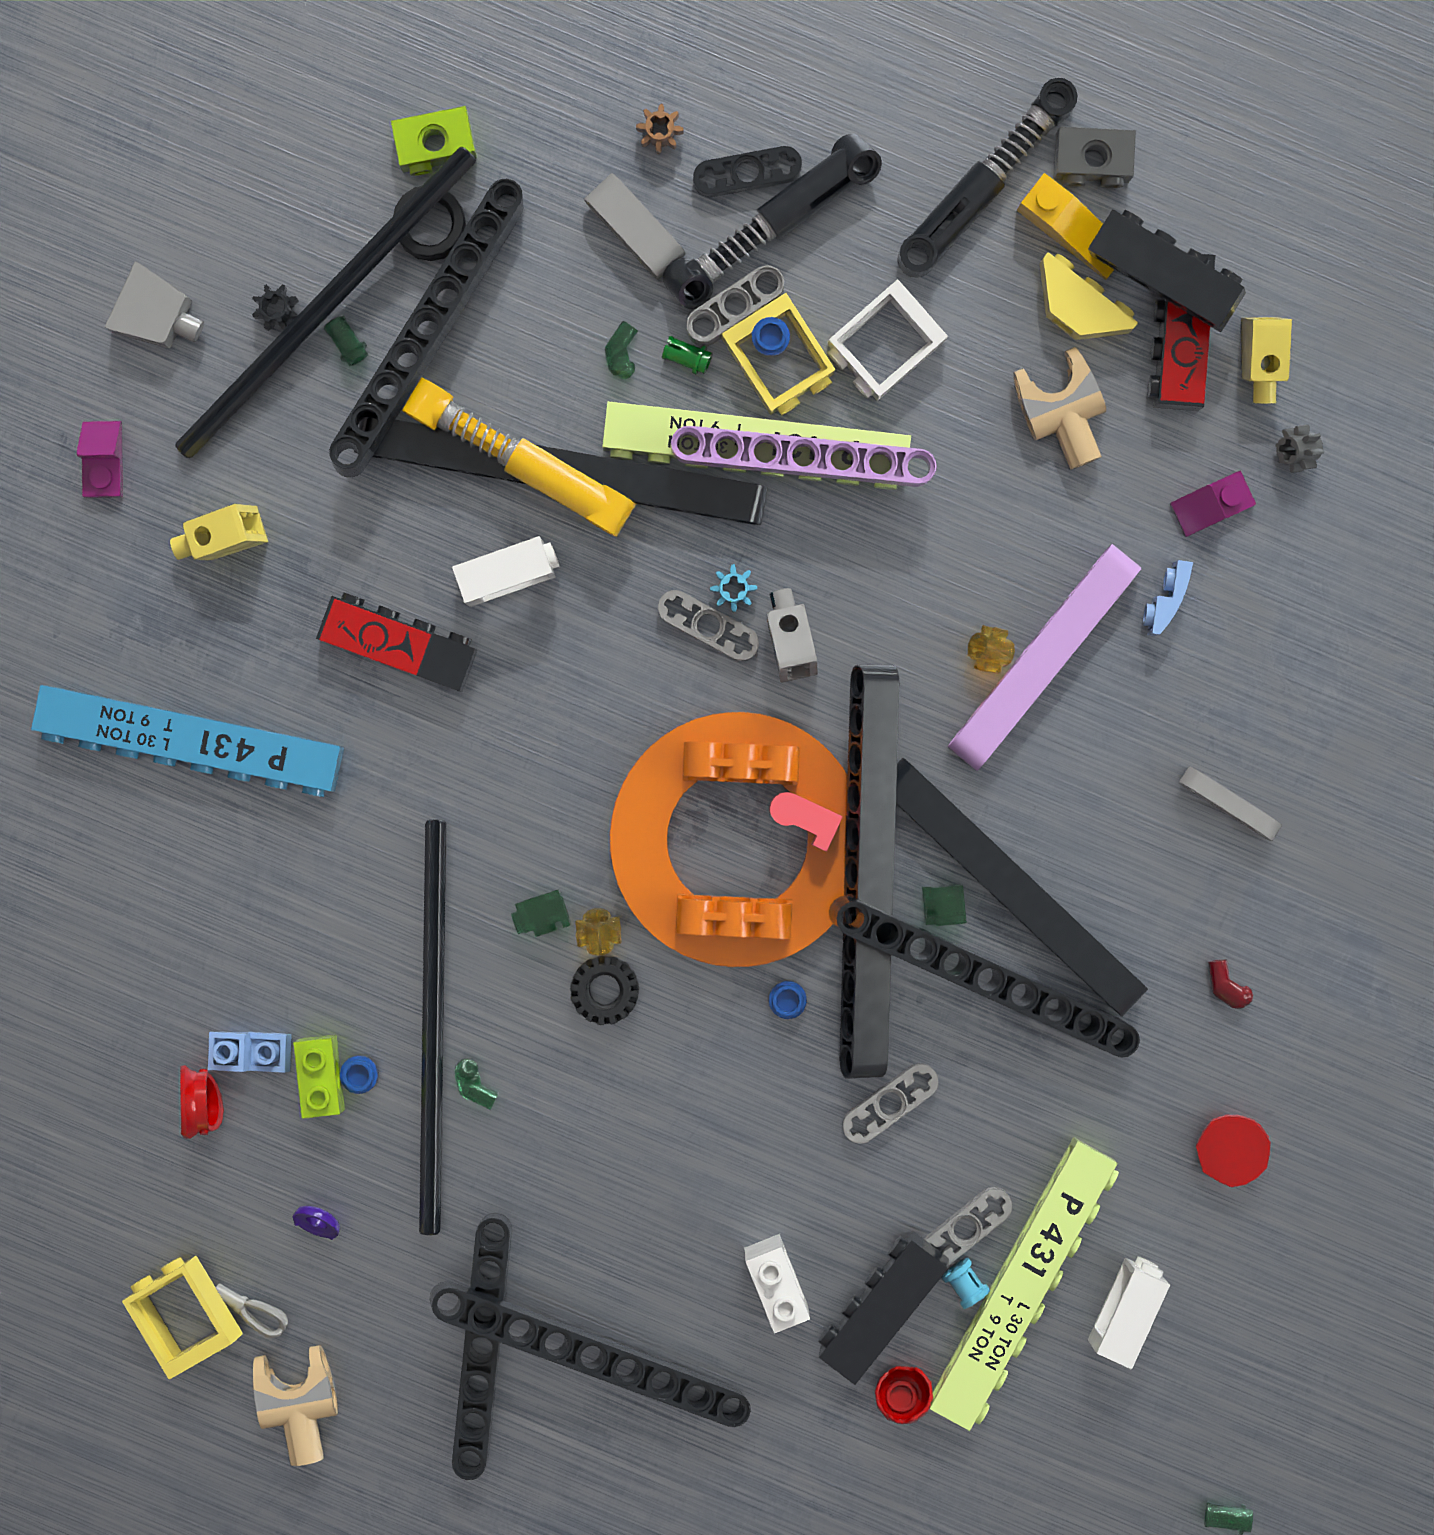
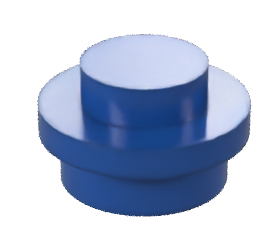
[752,317,790,356]
[769,981,807,1019]
[340,1055,378,1094]

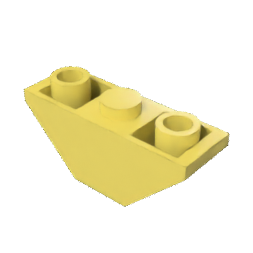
[1039,252,1138,340]

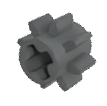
[1275,424,1324,473]

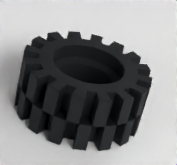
[570,955,639,1025]

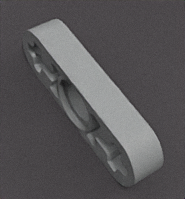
[658,590,759,661]
[1179,766,1282,841]
[842,1063,938,1144]
[923,1187,1012,1265]

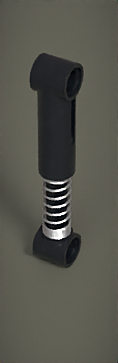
[897,78,1078,278]
[663,134,882,309]

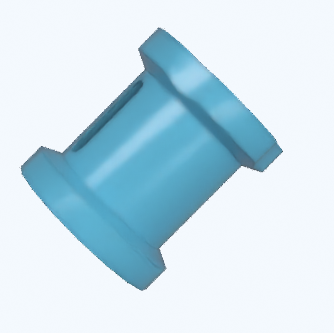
[941,1258,990,1309]

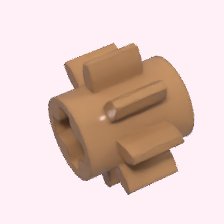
[636,104,684,154]

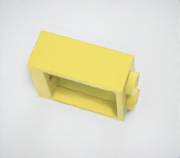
[721,293,835,416]
[122,1256,243,1380]

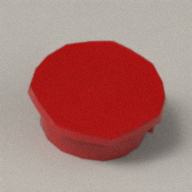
[180,1065,224,1139]
[1196,1114,1271,1188]

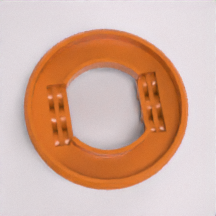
[610,712,847,967]

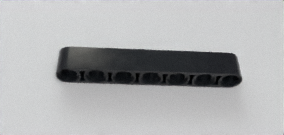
[452,1213,512,1480]

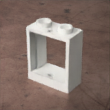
[828,279,948,401]
[452,536,560,607]
[744,1234,810,1334]
[1088,1256,1170,1369]

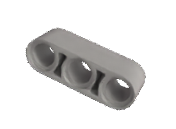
[584,173,686,280]
[687,265,784,347]

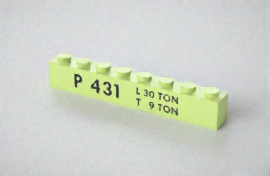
[602,401,911,490]
[930,1137,1119,1431]

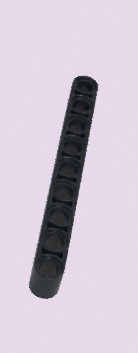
[329,178,524,478]
[896,758,1148,1017]
[829,896,1140,1058]
[429,1281,751,1427]

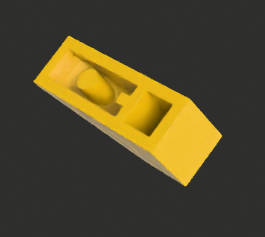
[1017,173,1114,280]

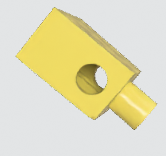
[1241,317,1292,404]
[170,504,268,560]

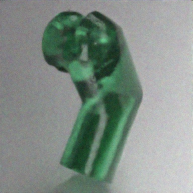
[604,321,638,379]
[454,1058,499,1110]

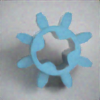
[710,564,757,613]

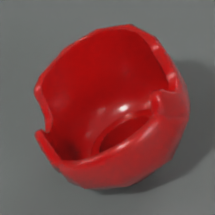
[875,1366,933,1424]

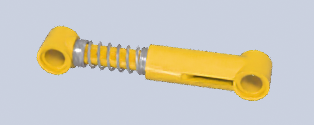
[402,377,636,537]

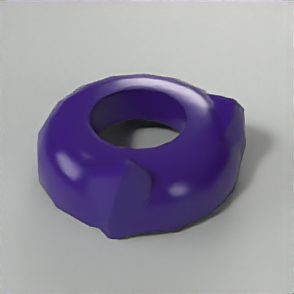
[292,1206,340,1240]

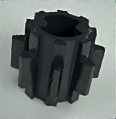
[252,284,299,331]

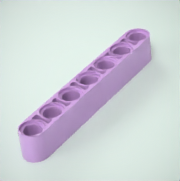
[671,426,937,487]
[947,544,1141,771]

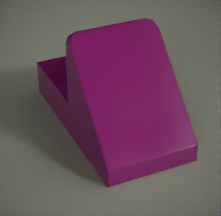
[77,421,123,498]
[1170,470,1257,537]

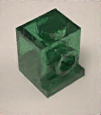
[922,884,967,926]
[511,888,572,937]

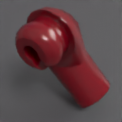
[1208,959,1253,1009]

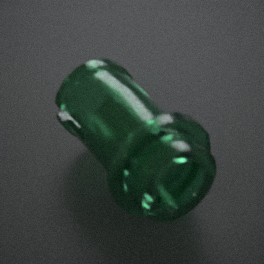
[324,315,368,366]
[1204,1502,1253,1535]

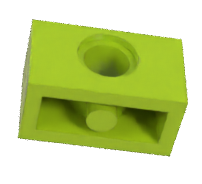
[391,106,477,176]
[293,1035,345,1119]

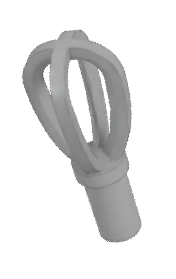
[216,1283,288,1338]

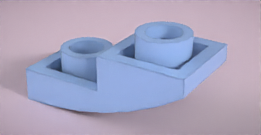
[1143,560,1193,636]
[208,1032,292,1073]

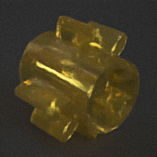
[968,625,1015,674]
[575,908,622,955]

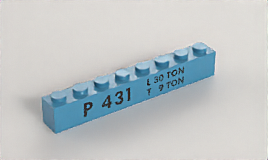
[31,685,344,797]

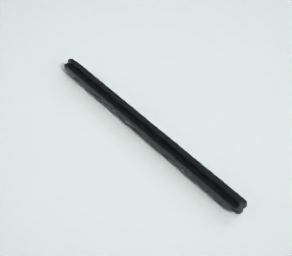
[175,147,476,458]
[419,819,446,1236]

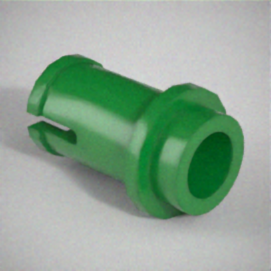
[662,336,713,375]

